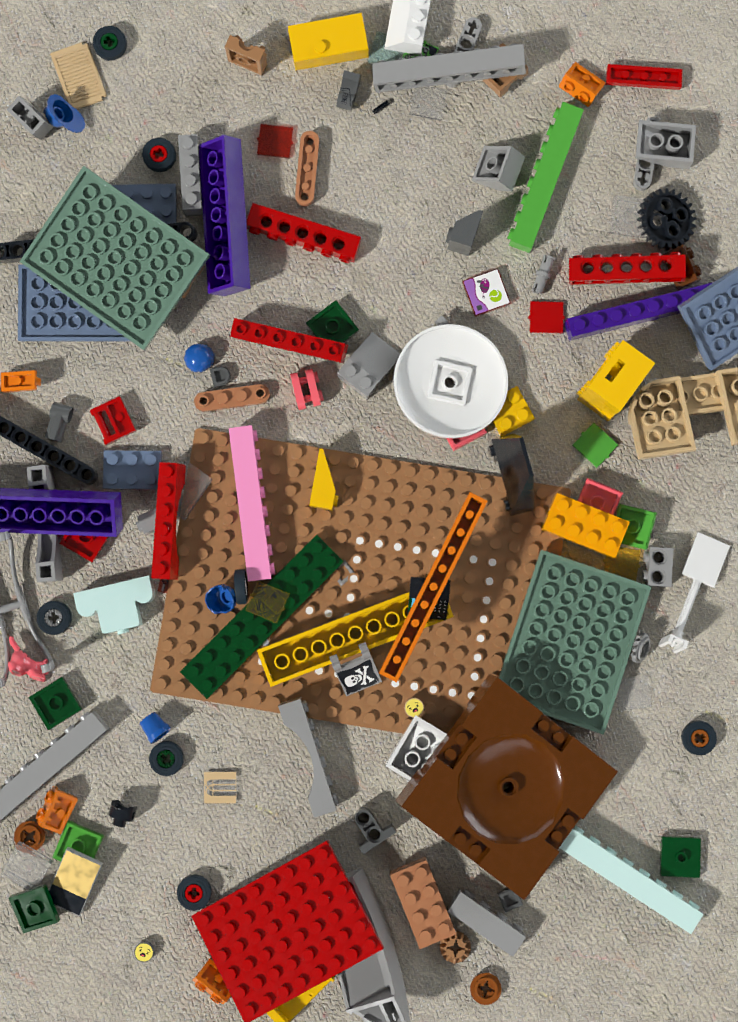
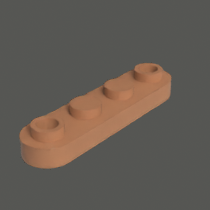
[295,131,319,207]
[194,384,270,412]

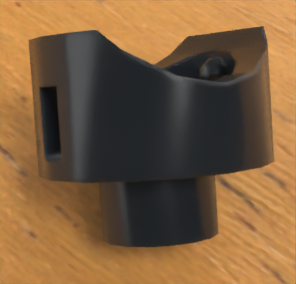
[108,800,137,828]

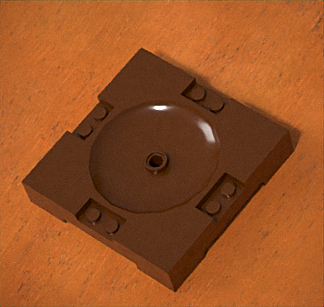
[395,674,618,900]

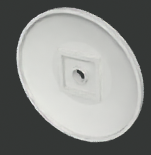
[393,324,508,438]

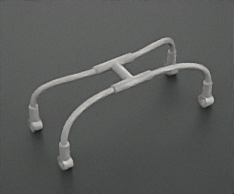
[0,531,55,688]

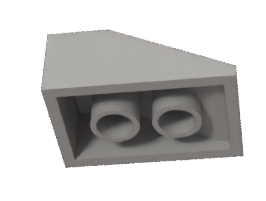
[635,120,696,169]
[337,332,400,400]

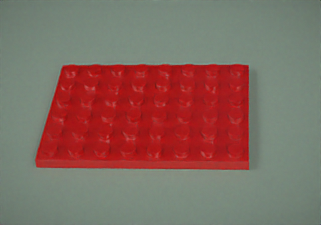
[191,840,384,1022]

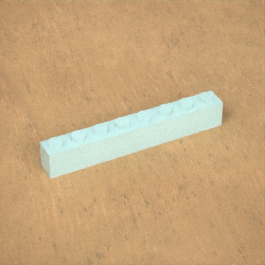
[559,825,703,934]

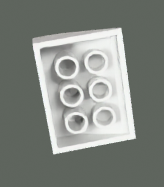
[385,715,447,781]

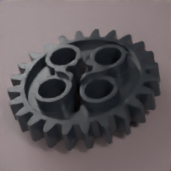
[636,188,697,251]

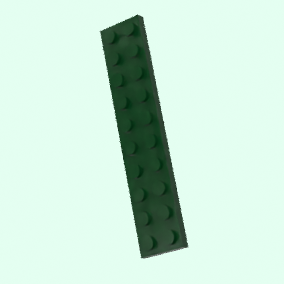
[180,535,344,699]

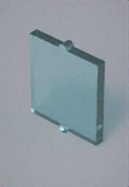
[368,31,403,64]

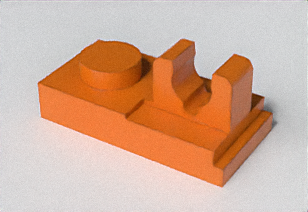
[1,370,41,393]

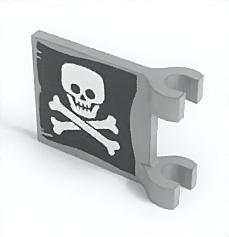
[329,642,382,696]

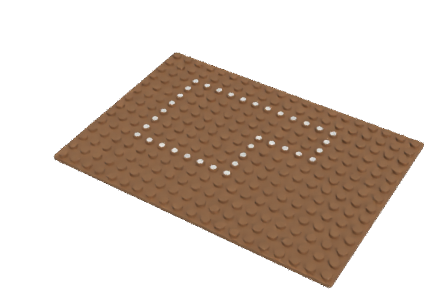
[150,428,571,734]

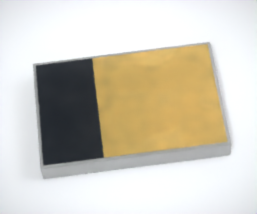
[49,847,103,917]

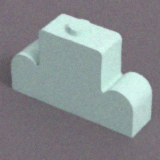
[73,575,155,635]

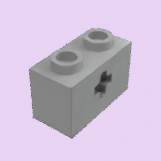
[7,96,53,140]

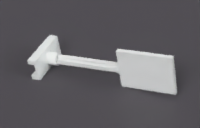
[658,532,730,653]

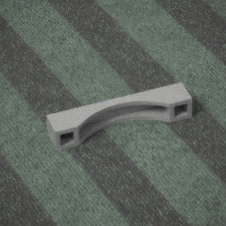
[27,465,63,583]
[278,696,339,818]

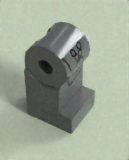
[336,70,361,111]

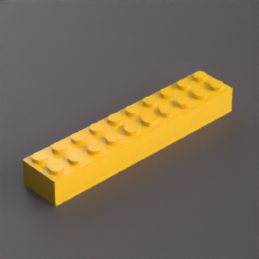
[257,592,454,687]

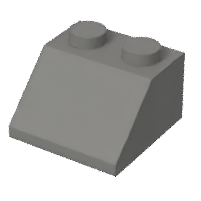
[472,146,525,191]

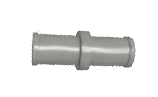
[531,255,555,295]

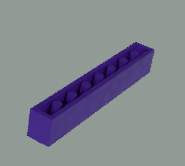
[564,282,714,341]

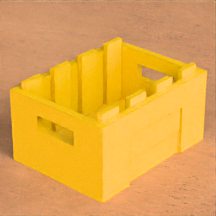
[577,340,655,422]

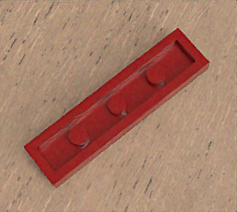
[605,64,683,90]

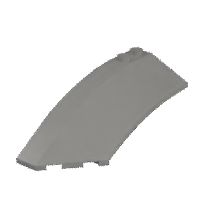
[338,868,411,1022]

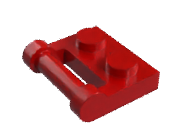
[90,396,136,446]

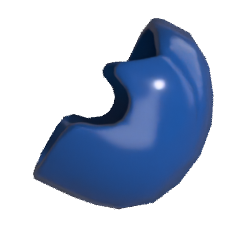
[184,344,215,372]
[205,584,236,614]

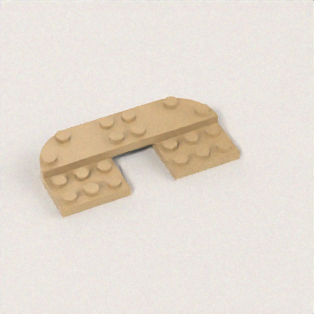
[628,368,738,460]

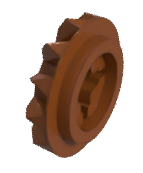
[14,821,46,852]
[470,972,501,1005]

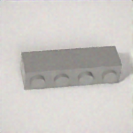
[178,134,203,216]
[447,888,526,957]

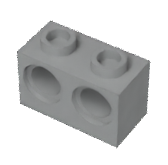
[642,547,674,587]

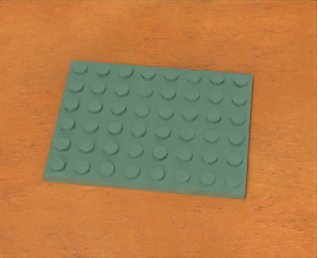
[19,166,210,350]
[498,550,651,735]

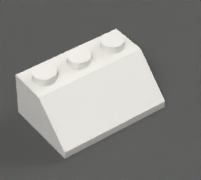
[384,0,431,55]

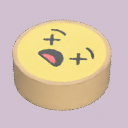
[404,698,424,718]

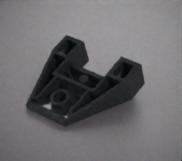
[488,434,534,516]

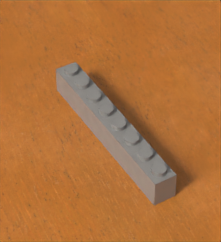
[372,44,526,93]
[0,711,110,822]

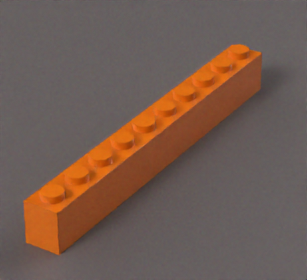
[379,492,488,682]

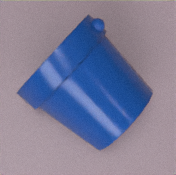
[140,712,171,744]

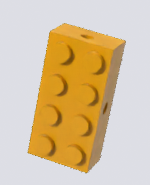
[541,493,630,558]

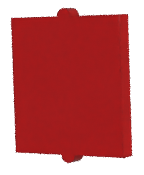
[528,301,565,334]

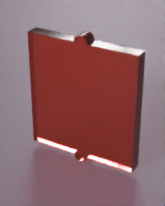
[257,124,293,159]

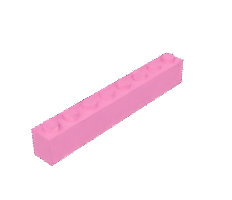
[229,425,275,582]

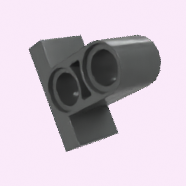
[355,807,396,854]

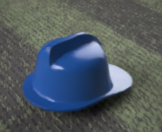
[43,94,85,133]

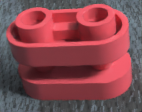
[290,369,324,410]

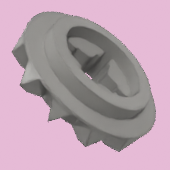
[631,632,650,664]

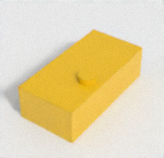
[288,13,369,71]

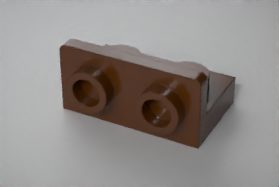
[662,245,702,289]

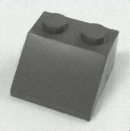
[445,210,483,256]

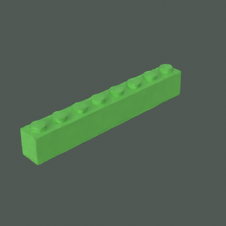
[507,102,584,253]

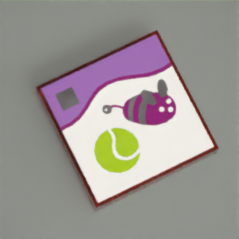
[462,268,511,317]

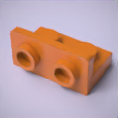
[559,62,606,107]
[36,786,78,834]
[193,958,231,1004]

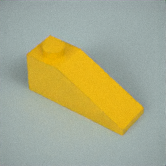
[309,448,339,511]

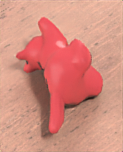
[8,636,49,682]

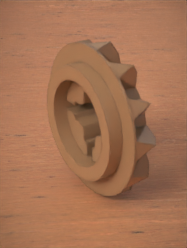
[440,931,471,964]

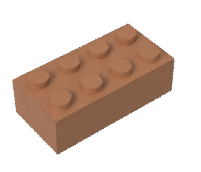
[390,856,456,949]

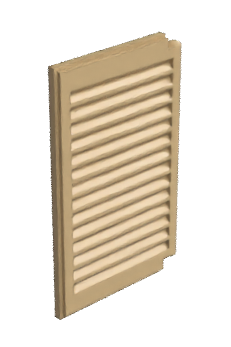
[50,42,107,110]

